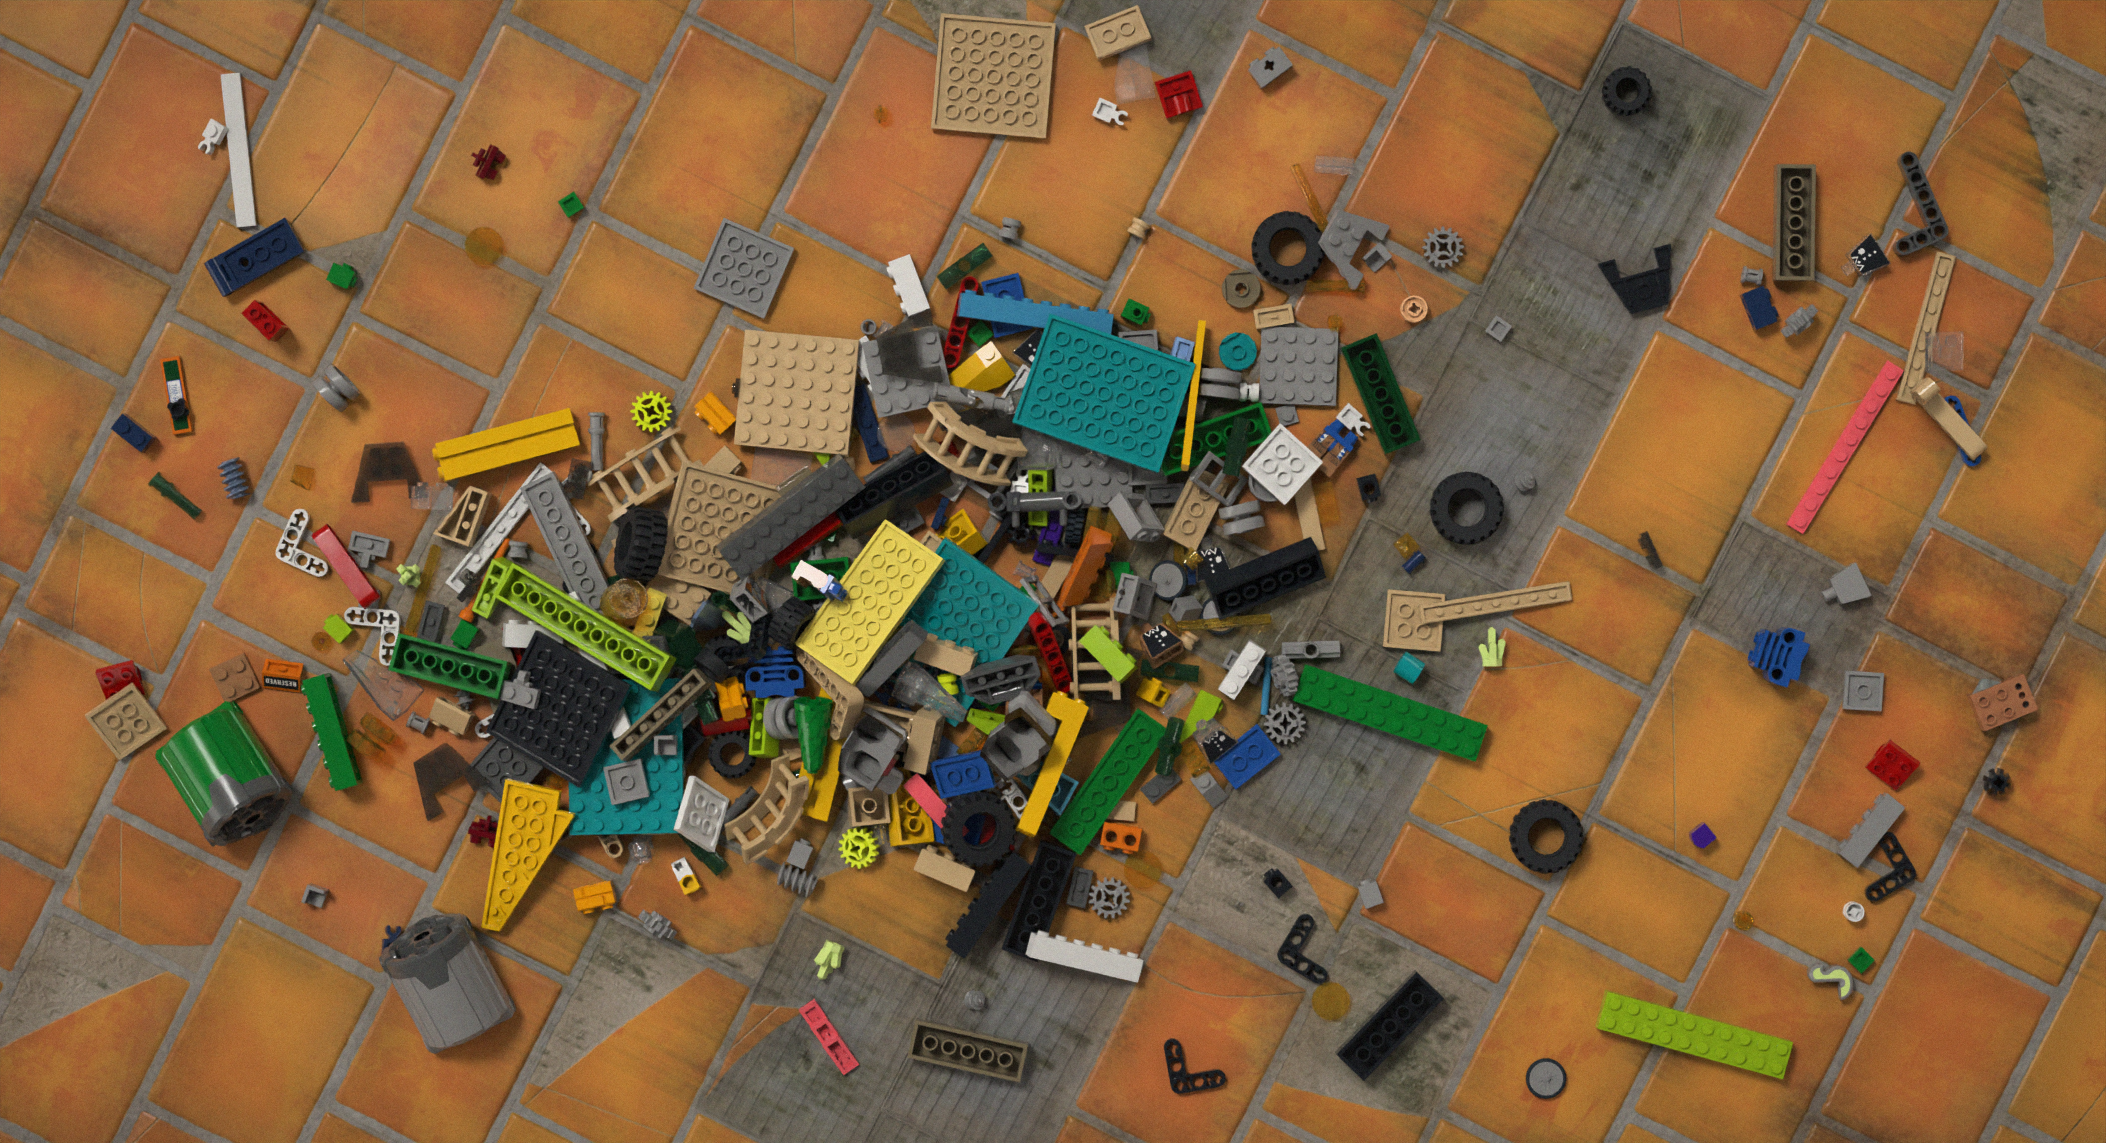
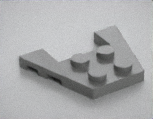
[1318,210,1390,290]

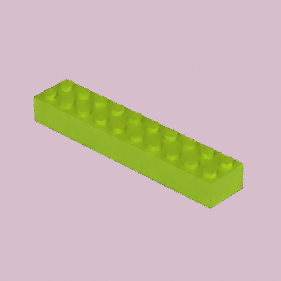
[494,563,677,692]
[1595,989,1793,1079]

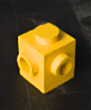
[1136,678,1171,708]

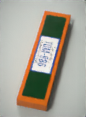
[160,356,193,435]

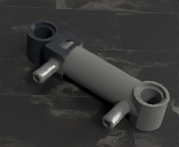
[987,490,1083,528]

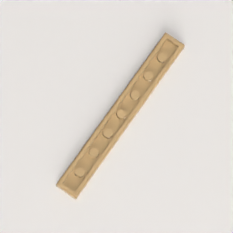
[1896,251,1956,405]
[1418,581,1572,624]

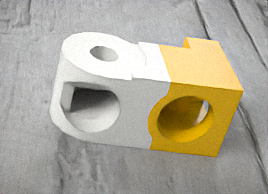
[671,857,702,896]

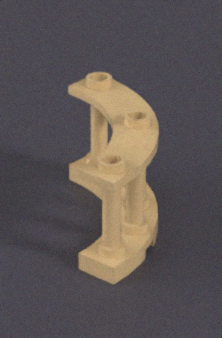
[913,401,1028,486]
[587,427,703,522]
[1067,593,1121,701]
[724,754,809,865]

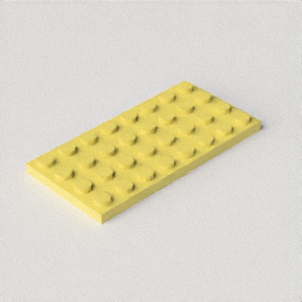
[794,519,945,686]

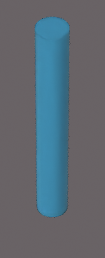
[1260,657,1272,715]

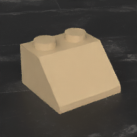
[429,696,475,736]
[848,787,891,827]

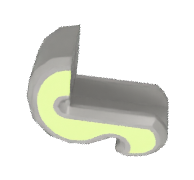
[1807,963,1853,1000]

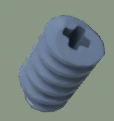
[217,457,250,499]

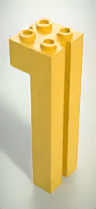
[432,408,580,483]
[798,687,848,821]
[1016,691,1089,838]

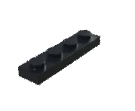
[1035,539,1114,562]

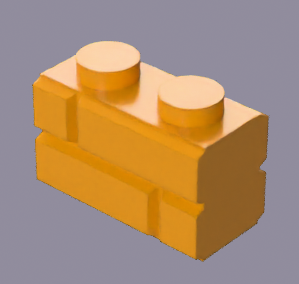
[694,391,736,435]
[715,677,748,722]
[573,880,617,914]

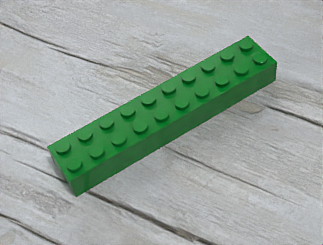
[1292,664,1488,762]

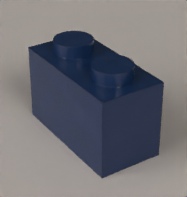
[1740,286,1779,330]
[111,413,157,452]

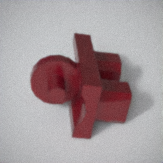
[471,144,506,180]
[468,815,498,848]

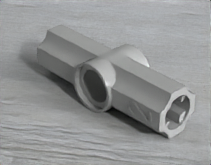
[1282,640,1340,659]

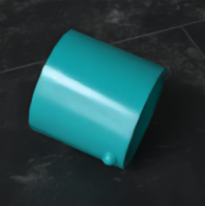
[1393,651,1425,684]

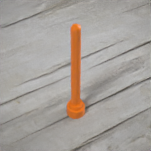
[458,538,510,623]

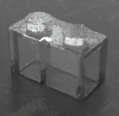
[411,482,453,510]

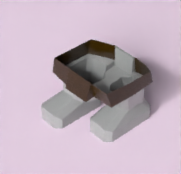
[980,691,1056,782]
[838,707,908,794]

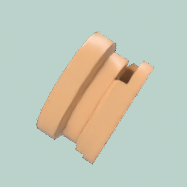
[1400,295,1428,323]

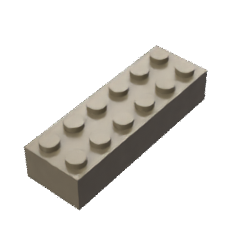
[1772,164,1816,281]
[907,1018,1028,1082]

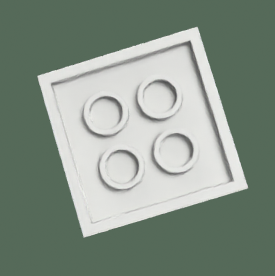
[1241,424,1323,505]
[674,776,730,852]

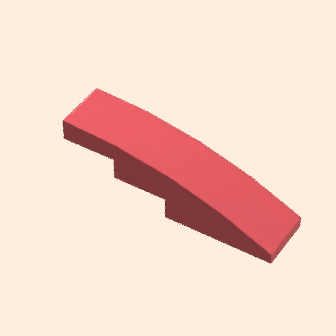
[903,773,969,837]
[799,999,859,1075]

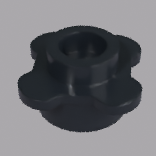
[167,398,190,420]

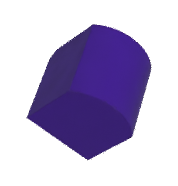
[1689,822,1717,848]

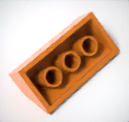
[1058,526,1113,607]

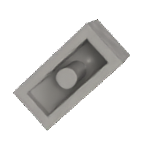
[1190,766,1228,808]

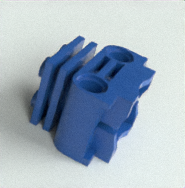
[1747,627,1810,688]
[745,646,806,698]

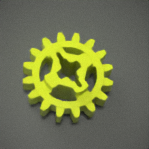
[630,391,673,432]
[838,826,880,869]

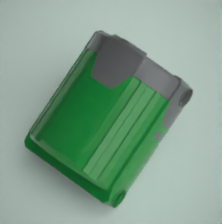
[155,701,293,847]

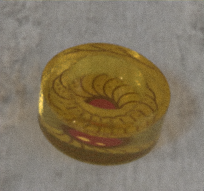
[311,631,332,651]

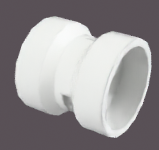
[1239,383,1259,402]
[1843,901,1865,922]

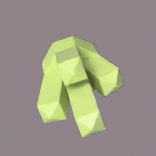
[396,564,421,588]
[722,611,751,644]
[1478,627,1506,667]
[814,940,844,980]

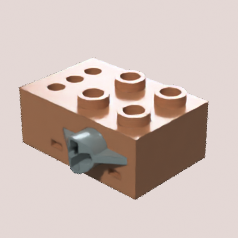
[1966,673,2038,731]

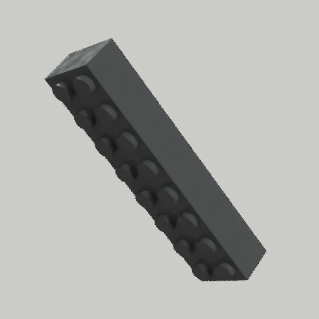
[716,453,865,580]

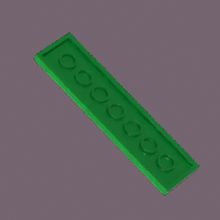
[1049,708,1169,855]

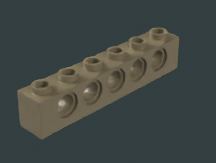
[610,668,712,761]

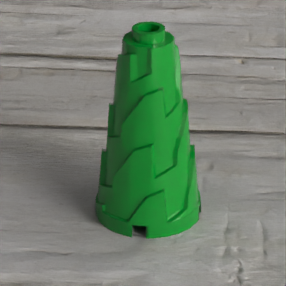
[794,696,833,774]

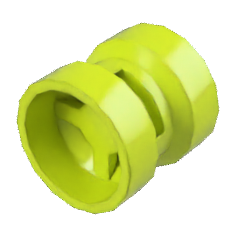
[937,673,959,696]

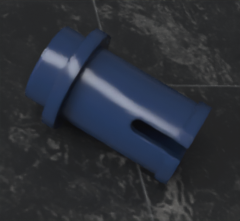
[1402,550,1426,574]

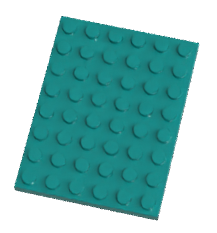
[1012,314,1196,473]
[883,537,1040,727]
[569,678,684,835]

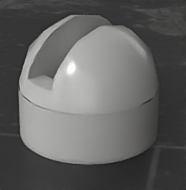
[860,319,876,335]

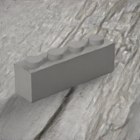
[1837,792,1905,868]

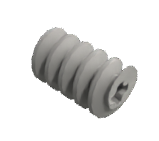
[777,862,819,898]

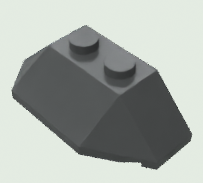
[961,655,1041,705]

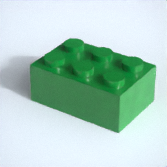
[790,556,850,600]

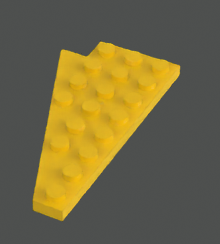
[481,778,576,932]

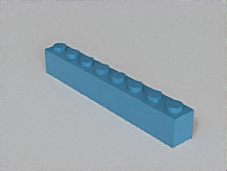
[957,290,1114,334]

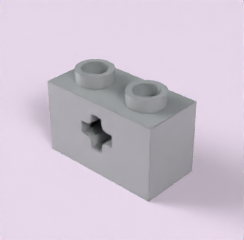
[1248,46,1293,89]

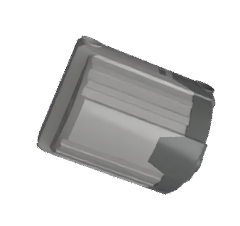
[379,913,516,1054]

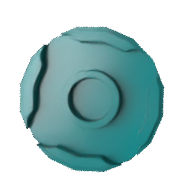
[1219,332,1257,371]

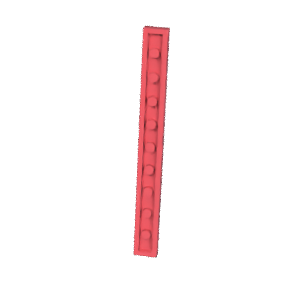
[1786,361,1904,534]

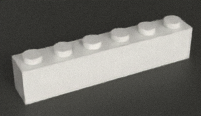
[1026,930,1144,983]

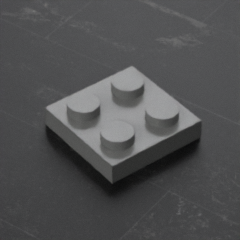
[1842,670,1884,711]
[603,759,650,805]

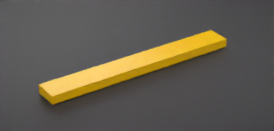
[1181,320,1206,471]

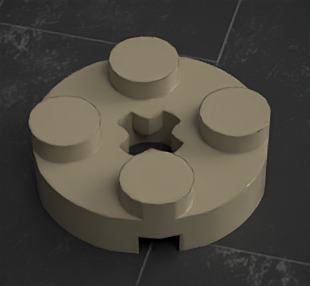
[1222,269,1260,308]

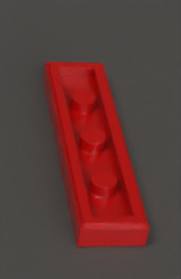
[773,512,843,569]

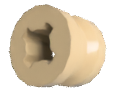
[1127,217,1151,239]
[1179,628,1200,651]

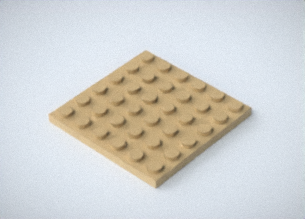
[931,13,1056,139]
[734,330,860,455]
[657,461,781,593]

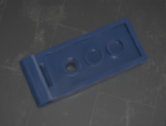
[204,218,306,297]

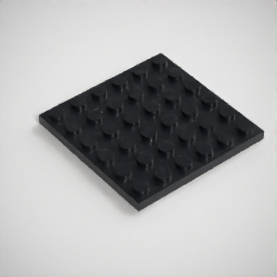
[486,630,633,788]

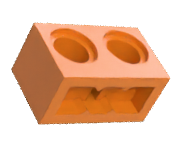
[1100,821,1142,854]

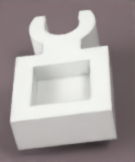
[1092,98,1128,126]
[198,119,229,155]
[1335,403,1370,436]
[1010,468,1029,493]

